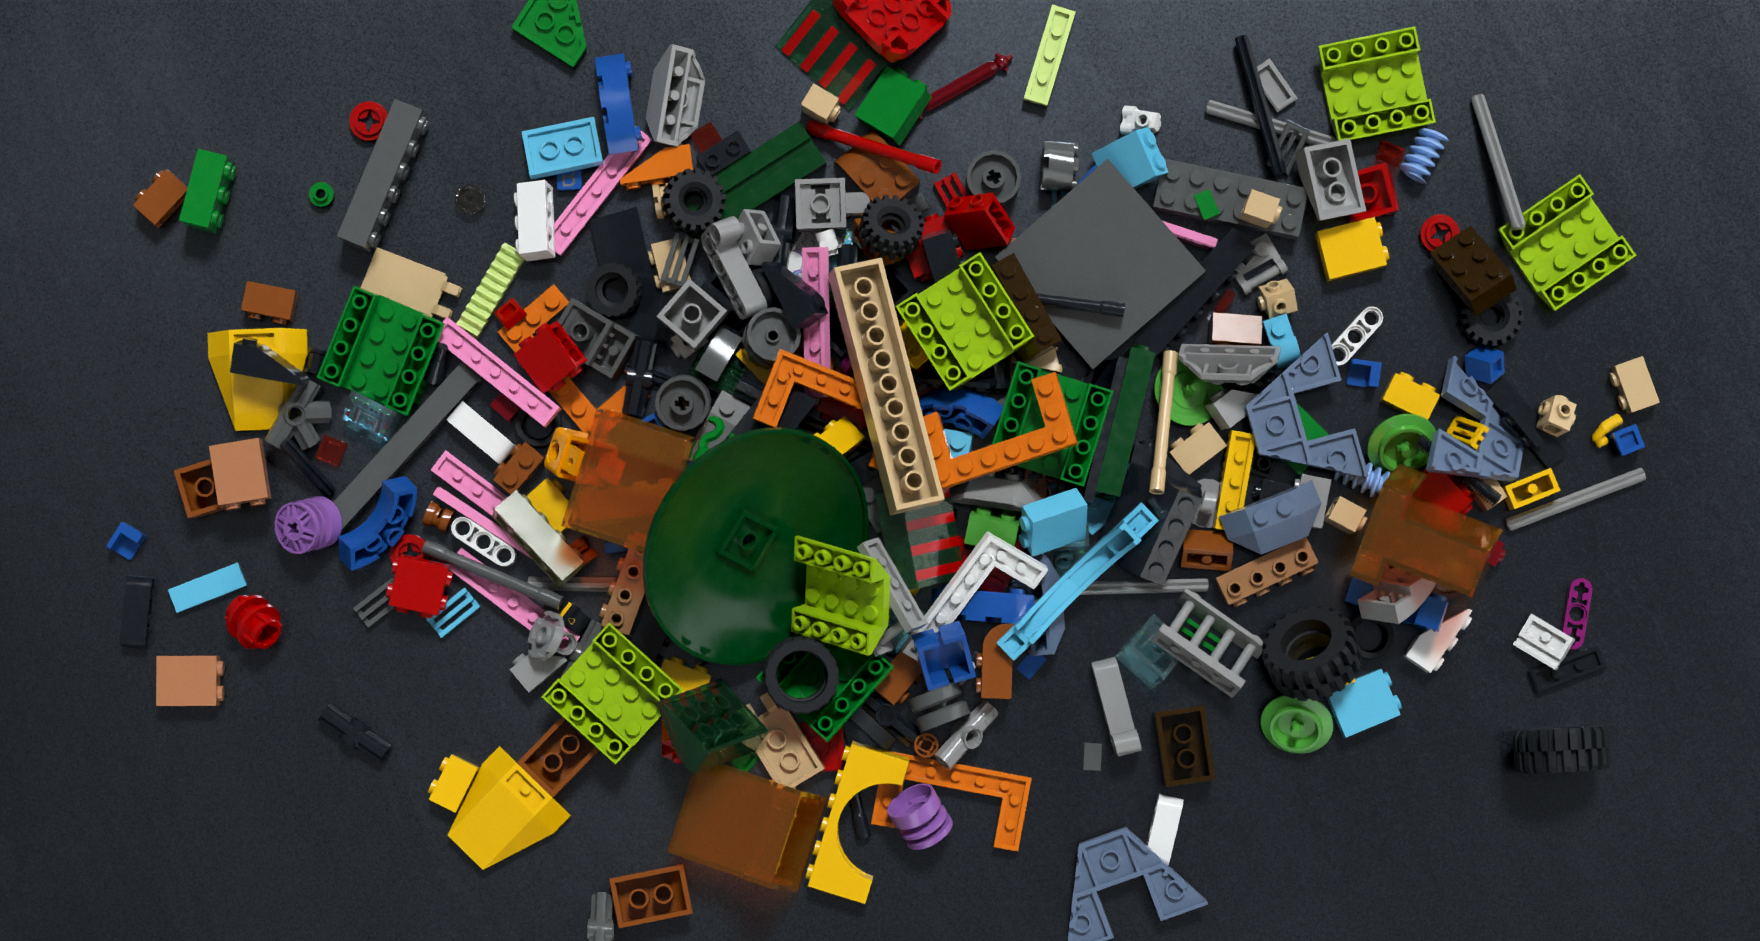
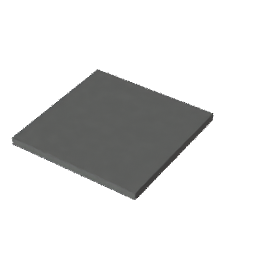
[995,159,1206,369]

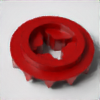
[349,101,388,141]
[1420,214,1460,251]
[390,534,430,564]

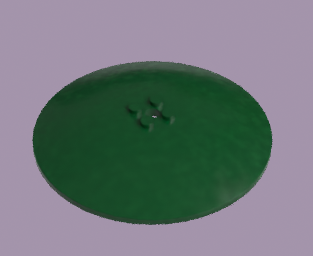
[643,427,869,665]

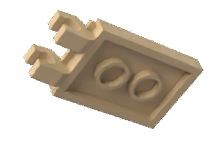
[361,247,462,319]
[739,693,825,794]

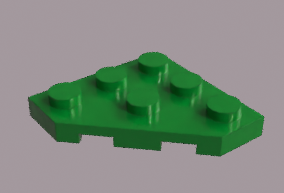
[511,0,587,68]

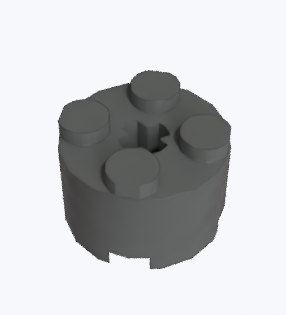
[1040,141,1079,192]

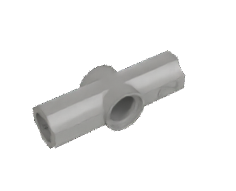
[934,700,998,770]

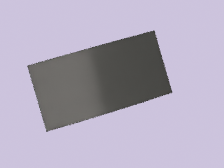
[695,326,741,382]

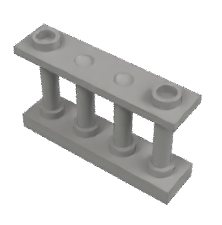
[857,537,928,657]
[1150,588,1263,698]

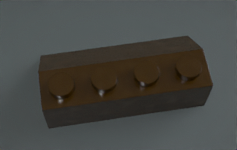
[990,253,1064,364]

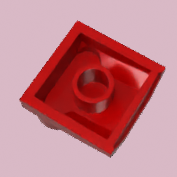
[1349,163,1399,223]

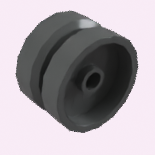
[966,150,1021,207]
[741,307,801,369]
[655,374,712,431]
[908,682,971,733]

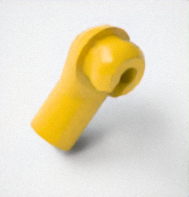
[1592,414,1623,448]

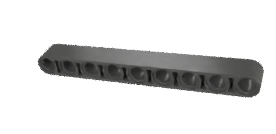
[333,361,483,535]

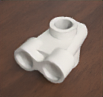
[1120,106,1161,135]
[814,229,843,256]

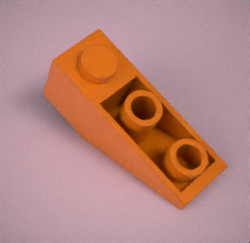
[620,144,694,190]

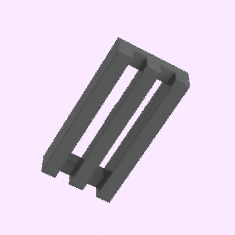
[1266,119,1310,175]
[660,232,699,287]
[353,578,394,628]

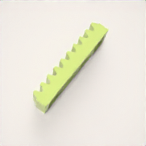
[1023,5,1076,107]
[456,243,525,340]

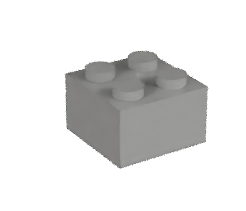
[657,279,728,352]

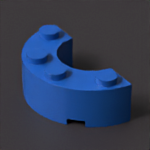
[1345,571,1449,632]

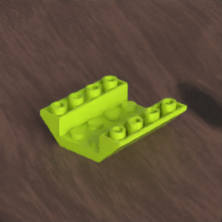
[1318,26,1436,141]
[1498,174,1637,311]
[896,252,1035,391]
[791,536,891,656]
[542,622,683,764]

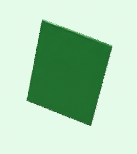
[1194,189,1220,221]

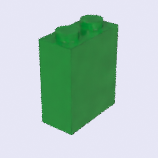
[854,66,932,146]

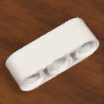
[1332,307,1383,367]
[446,401,516,464]
[451,517,517,567]
[1146,794,1184,865]

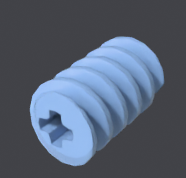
[1400,128,1449,184]
[1334,462,1390,498]

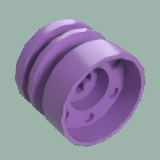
[274,496,342,554]
[887,783,953,850]

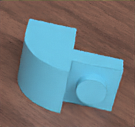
[1262,314,1301,371]

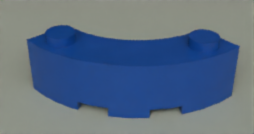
[595,53,642,155]
[918,388,1003,439]
[338,476,417,571]
[931,584,1034,624]

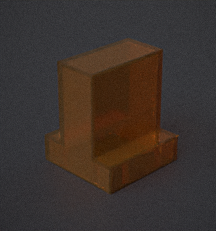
[561,408,700,553]
[1349,464,1503,597]
[667,756,828,893]

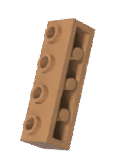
[599,530,648,635]
[1214,537,1319,608]

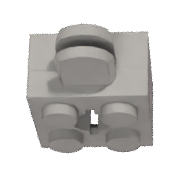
[795,178,870,232]

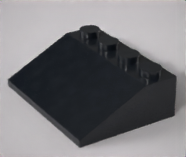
[1097,462,1202,586]

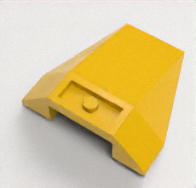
[207,328,308,431]
[448,746,571,870]

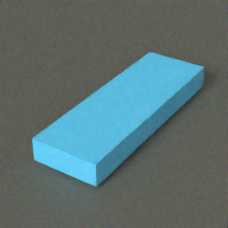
[168,562,247,613]

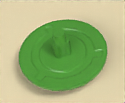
[1154,356,1223,426]
[1367,414,1436,476]
[1261,695,1333,754]

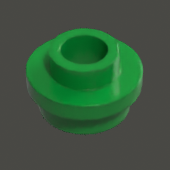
[309,182,334,207]

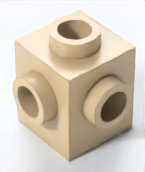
[1257,279,1298,319]
[1536,395,1577,437]

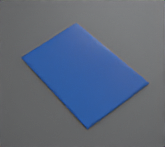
[1016,654,1047,679]

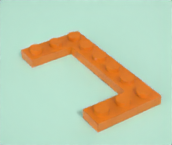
[498,284,650,437]
[752,349,878,470]
[923,372,1078,490]
[871,750,1032,851]

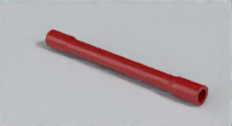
[806,120,942,174]

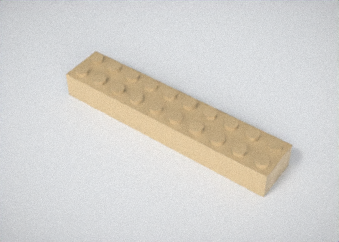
[828,258,945,515]

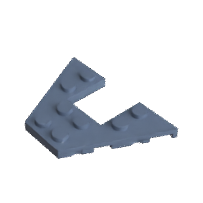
[1245,333,1369,478]
[1426,356,1524,482]
[1068,827,1208,941]

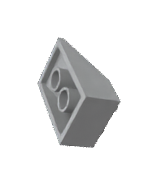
[1294,139,1366,221]
[685,390,751,460]

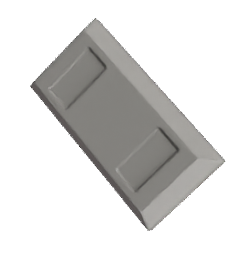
[1257,58,1298,112]

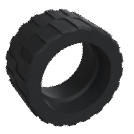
[762,636,839,714]

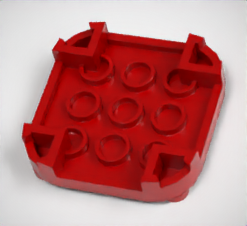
[833,0,952,63]

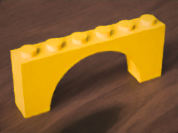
[805,741,910,904]

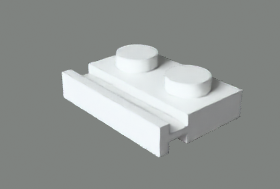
[1513,614,1575,670]

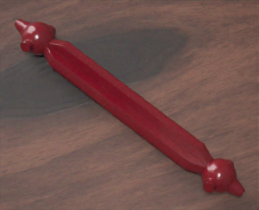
[918,52,1013,120]

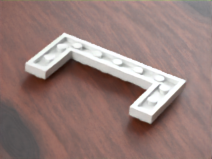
[901,531,1048,686]

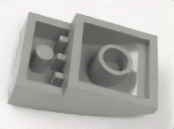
[1358,561,1443,624]

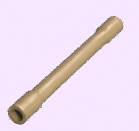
[1149,350,1178,494]

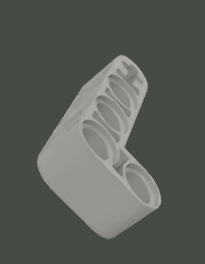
[701,216,767,320]
[1091,657,1142,757]

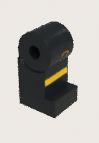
[542,591,592,635]

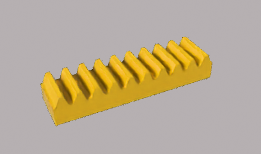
[1213,430,1255,530]

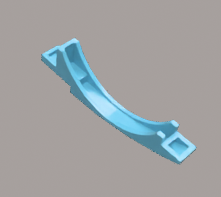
[996,502,1159,661]

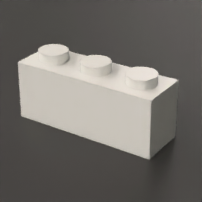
[514,180,555,261]

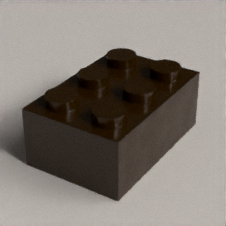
[1430,226,1517,317]
[1153,705,1216,787]

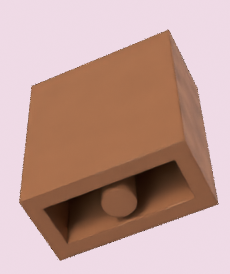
[209,438,272,510]
[156,656,225,706]

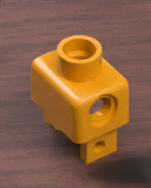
[544,427,626,487]

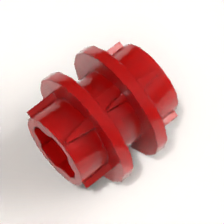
[224,595,282,649]

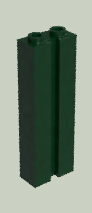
[684,121,827,244]
[1094,345,1155,502]

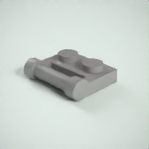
[1235,233,1289,296]

